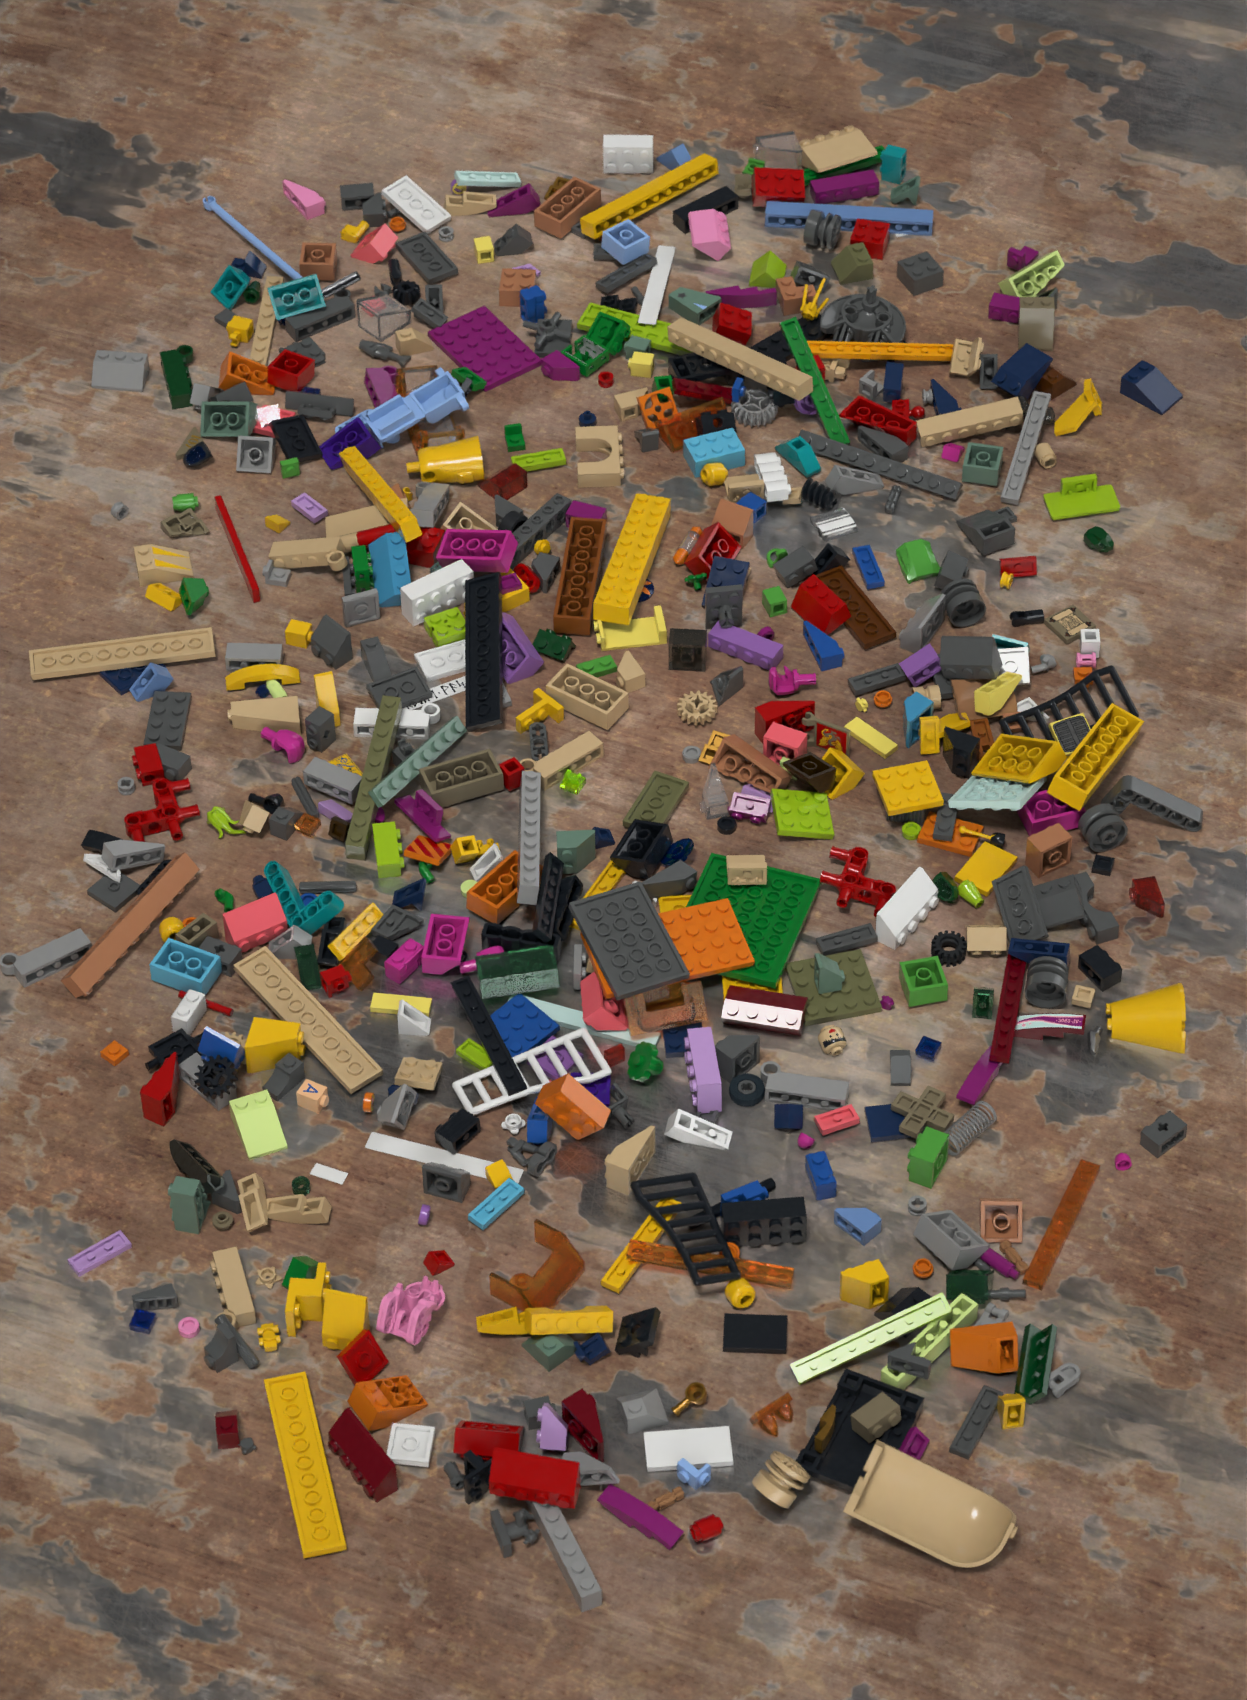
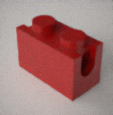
[131,743,164,786]

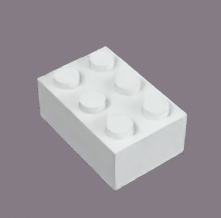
[603,135,653,174]

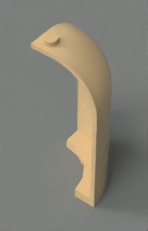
[843,1440,1018,1567]

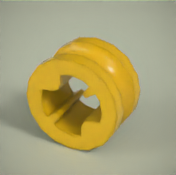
[1000,572,1014,589]

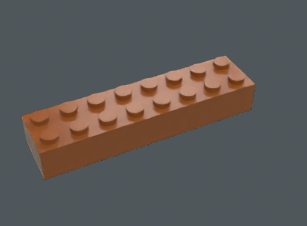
[553,517,607,635]

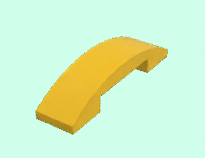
[225,664,300,691]

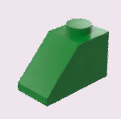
[179,578,209,615]

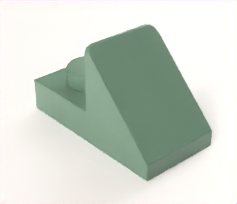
[890,175,920,205]

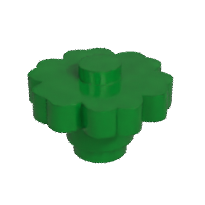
[627,1041,664,1082]

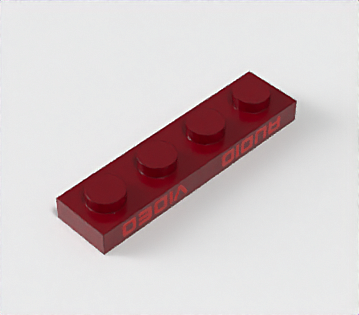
[672,378,732,404]

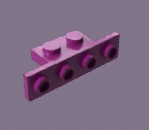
[394,789,451,842]

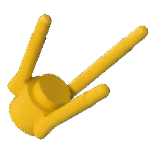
[799,278,829,320]

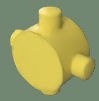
[855,697,868,712]

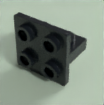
[464,1450,492,1505]

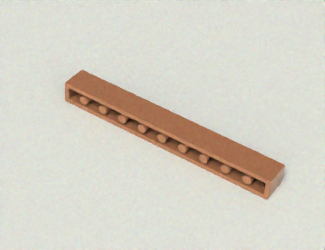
[60,852,200,998]

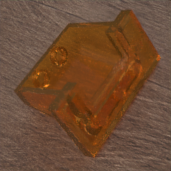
[623,981,708,1036]

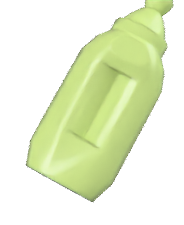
[266,680,288,698]

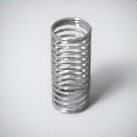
[944,1101,997,1156]

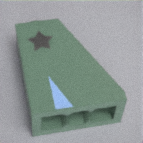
[669,287,722,325]

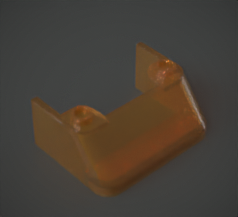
[489,1219,585,1312]

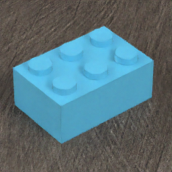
[683,428,745,478]
[149,938,222,995]

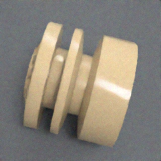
[752,1451,810,1508]

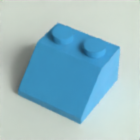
[903,692,934,748]

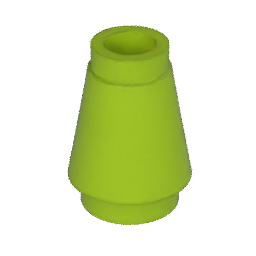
[957,880,984,908]

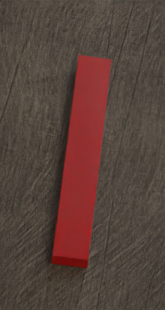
[214,495,260,603]

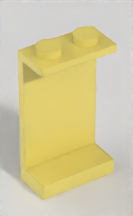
[593,605,667,651]

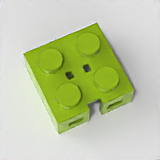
[423,607,465,647]

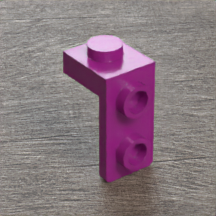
[1007,246,1039,271]

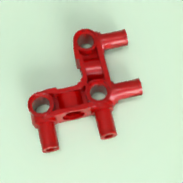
[124,778,200,842]
[820,846,896,917]

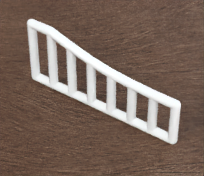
[452,1027,612,1115]

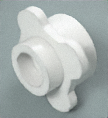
[501,1114,526,1134]

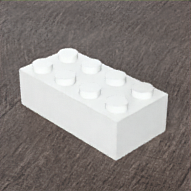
[400,559,474,627]

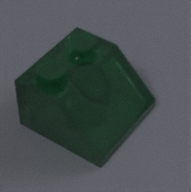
[946,1270,994,1304]

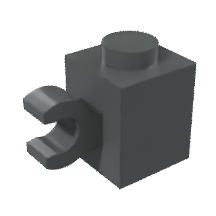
[392,738,415,767]

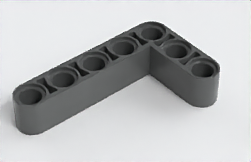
[1101,775,1203,832]

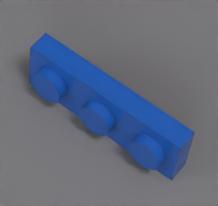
[852,545,885,589]

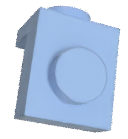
[677,1458,711,1490]

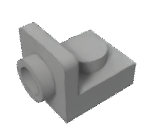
[262,559,291,587]

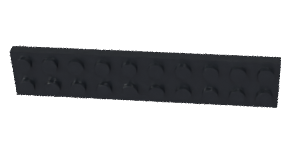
[465,572,503,732]

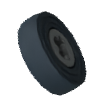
[729,1073,765,1107]

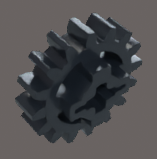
[194,1055,238,1099]

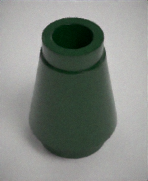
[243,281,261,303]

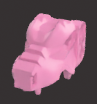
[376,1276,445,1345]

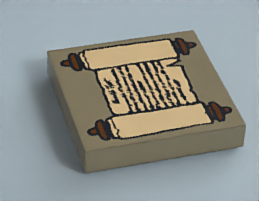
[1044,605,1096,644]

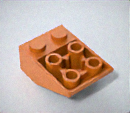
[950,1322,1018,1373]
[347,1375,428,1431]

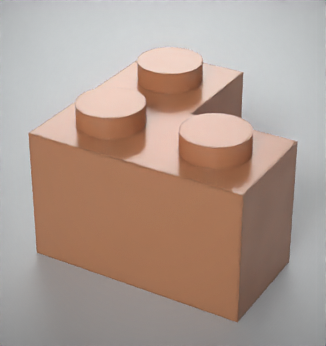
[776,276,817,316]

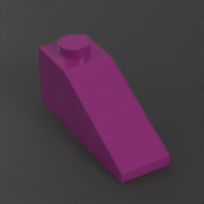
[487,183,540,217]

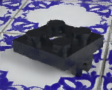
[615,1307,661,1358]

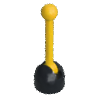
[959,826,1005,849]

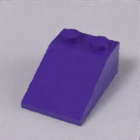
[319,416,382,470]

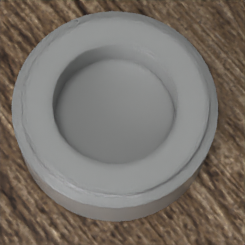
[682,746,701,764]

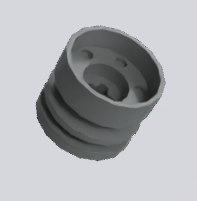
[803,209,841,250]
[941,578,986,628]
[1025,956,1069,1009]

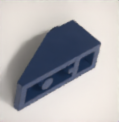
[930,379,962,416]
[1008,938,1070,968]

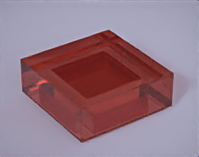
[604,1044,625,1067]

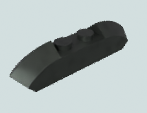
[170,1139,224,1194]

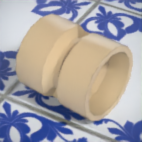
[911,685,941,709]

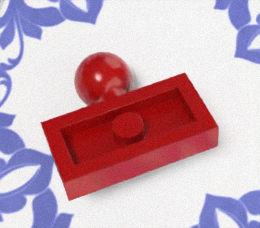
[892,399,925,420]

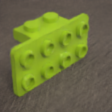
[1043,473,1120,520]

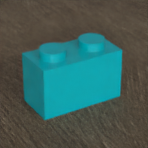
[880,144,907,185]

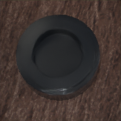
[717,816,736,835]

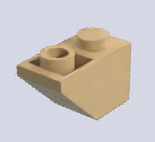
[614,387,648,422]

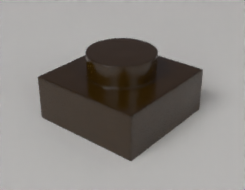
[328,816,350,842]

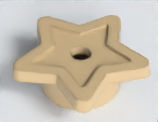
[255,1267,282,1290]

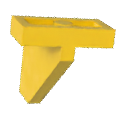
[1054,378,1102,436]
[918,713,970,755]

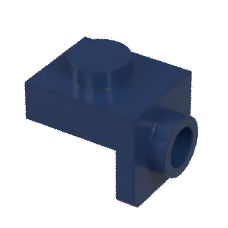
[574,1332,611,1365]

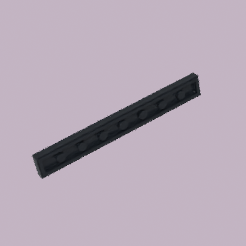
[451,975,527,1096]

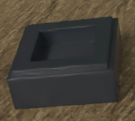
[1091,854,1115,876]

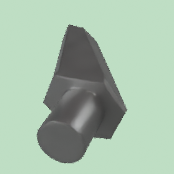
[1087,1026,1103,1056]

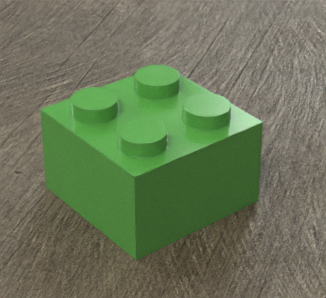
[899,956,948,1007]
[907,1126,949,1189]

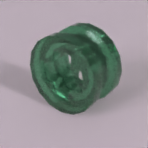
[292,1176,311,1196]

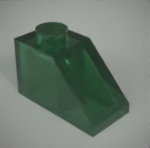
[294,944,321,990]
[972,987,994,1019]

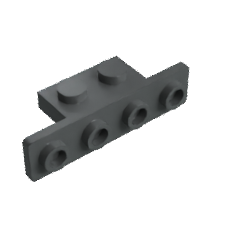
[285,391,354,420]

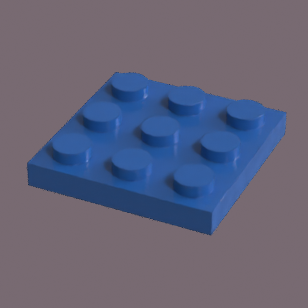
[490,992,560,1057]

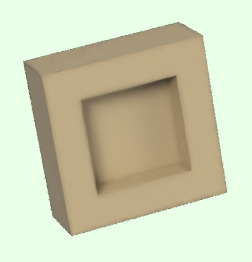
[782,487,802,505]
[1071,985,1095,1008]

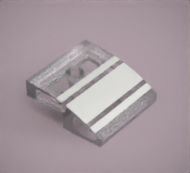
[810,508,858,541]

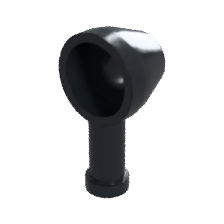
[248,793,284,814]

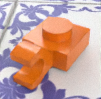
[1073,667,1093,691]

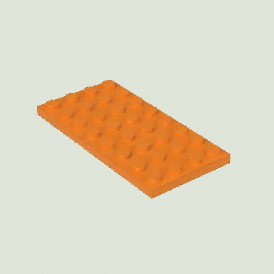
[580,898,755,999]

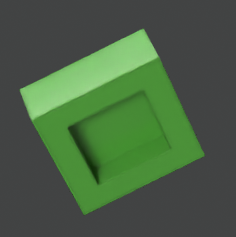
[280,457,300,479]

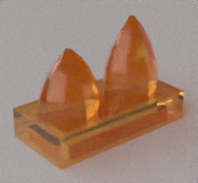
[749,1393,793,1437]

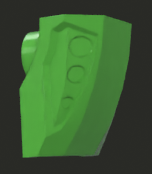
[896,539,940,584]

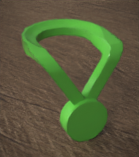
[766,548,788,568]

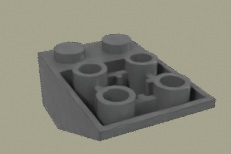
[956,510,1015,556]

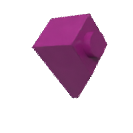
[541,350,580,381]

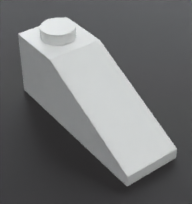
[664,1109,732,1150]

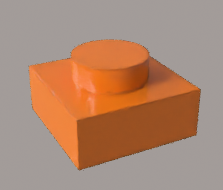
[100,1040,129,1066]

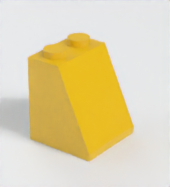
[244,1017,305,1073]

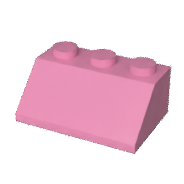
[688,209,731,261]

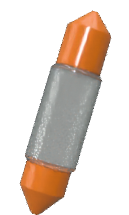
[673,526,702,565]

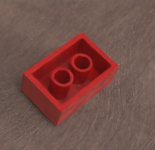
[751,167,805,207]

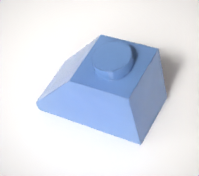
[656,143,692,170]
[129,662,174,702]
[834,1208,882,1246]

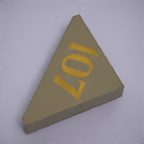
[176,427,206,460]

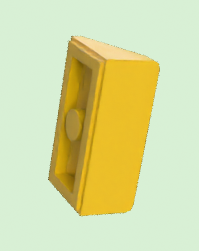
[145,583,182,611]

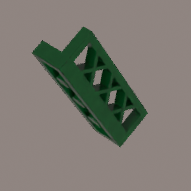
[1014,1324,1057,1405]

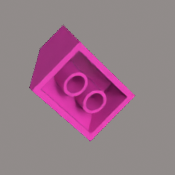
[421,914,470,975]

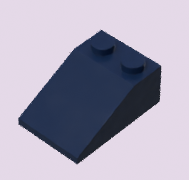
[991,343,1053,403]
[1120,360,1183,415]

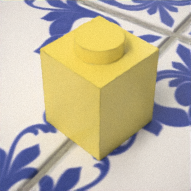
[473,236,494,264]
[628,351,654,378]

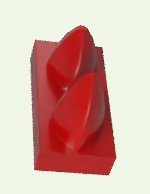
[999,556,1037,577]

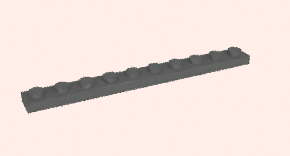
[799,429,963,501]

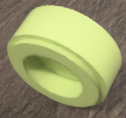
[461,880,477,898]

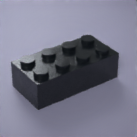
[721,1196,807,1247]

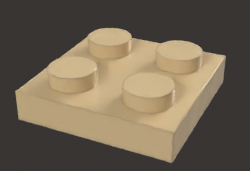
[395,1057,443,1090]

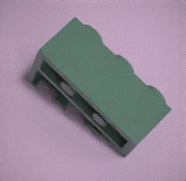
[168,1176,211,1234]

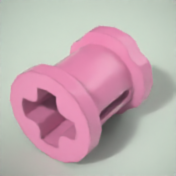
[1076,652,1096,669]

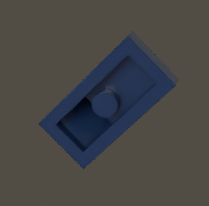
[231,251,267,279]
[392,878,426,911]

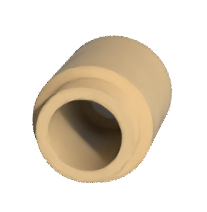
[1034,443,1056,469]

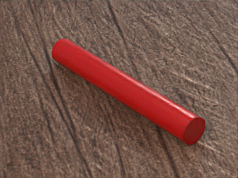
[178,990,234,1017]

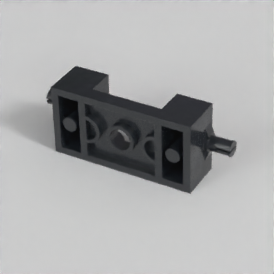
[668,353,745,385]

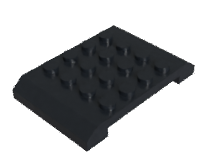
[796,1368,924,1492]

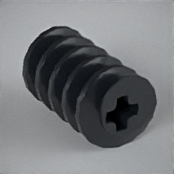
[801,478,841,513]

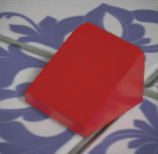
[423,1250,455,1276]

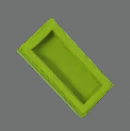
[456,1038,492,1070]

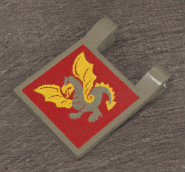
[802,712,850,757]

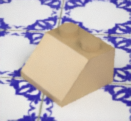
[965,925,1007,954]

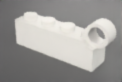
[353,703,440,739]

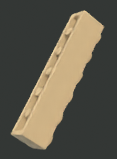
[916,397,1024,447]

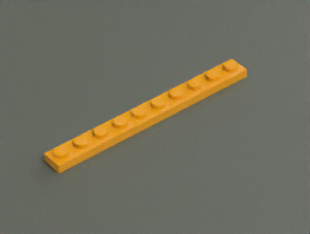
[807,341,953,361]

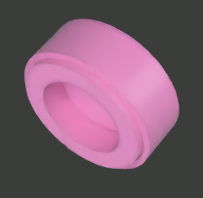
[178,1317,200,1338]

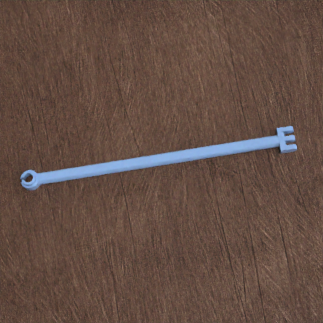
[203,196,302,280]

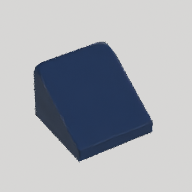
[592,827,615,849]

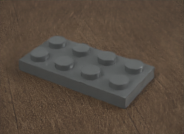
[396,232,458,285]
[143,691,192,751]
[992,865,1049,941]

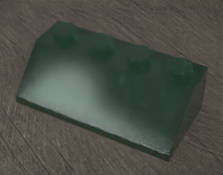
[474,945,560,999]

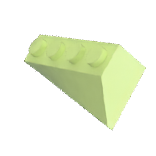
[998,250,1065,297]

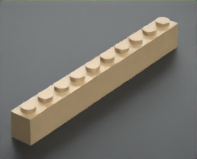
[668,317,813,401]

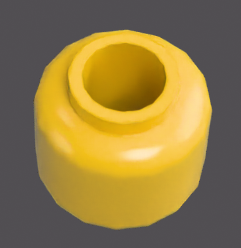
[700,462,728,486]
[159,917,184,943]
[724,1278,755,1309]

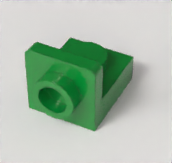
[504,423,526,452]

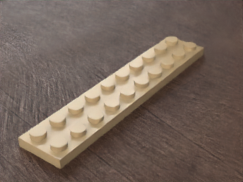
[29,627,216,680]
[234,946,383,1094]

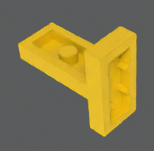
[515,688,564,734]

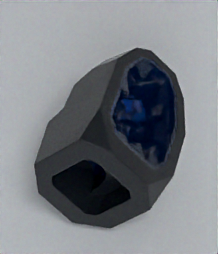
[183,441,213,467]

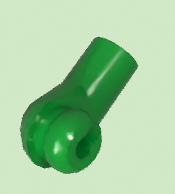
[418,861,435,884]

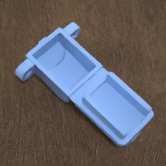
[366,367,470,448]

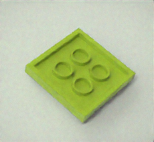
[770,788,834,840]

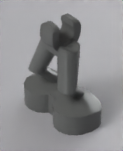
[507,1137,557,1177]

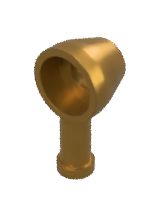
[671,1382,707,1417]

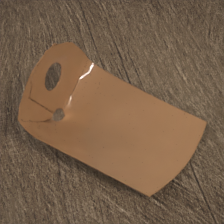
[950,676,1018,720]

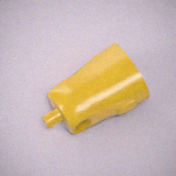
[406,436,484,484]

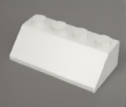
[876,867,939,950]

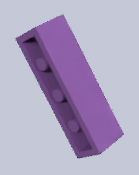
[708,620,783,671]

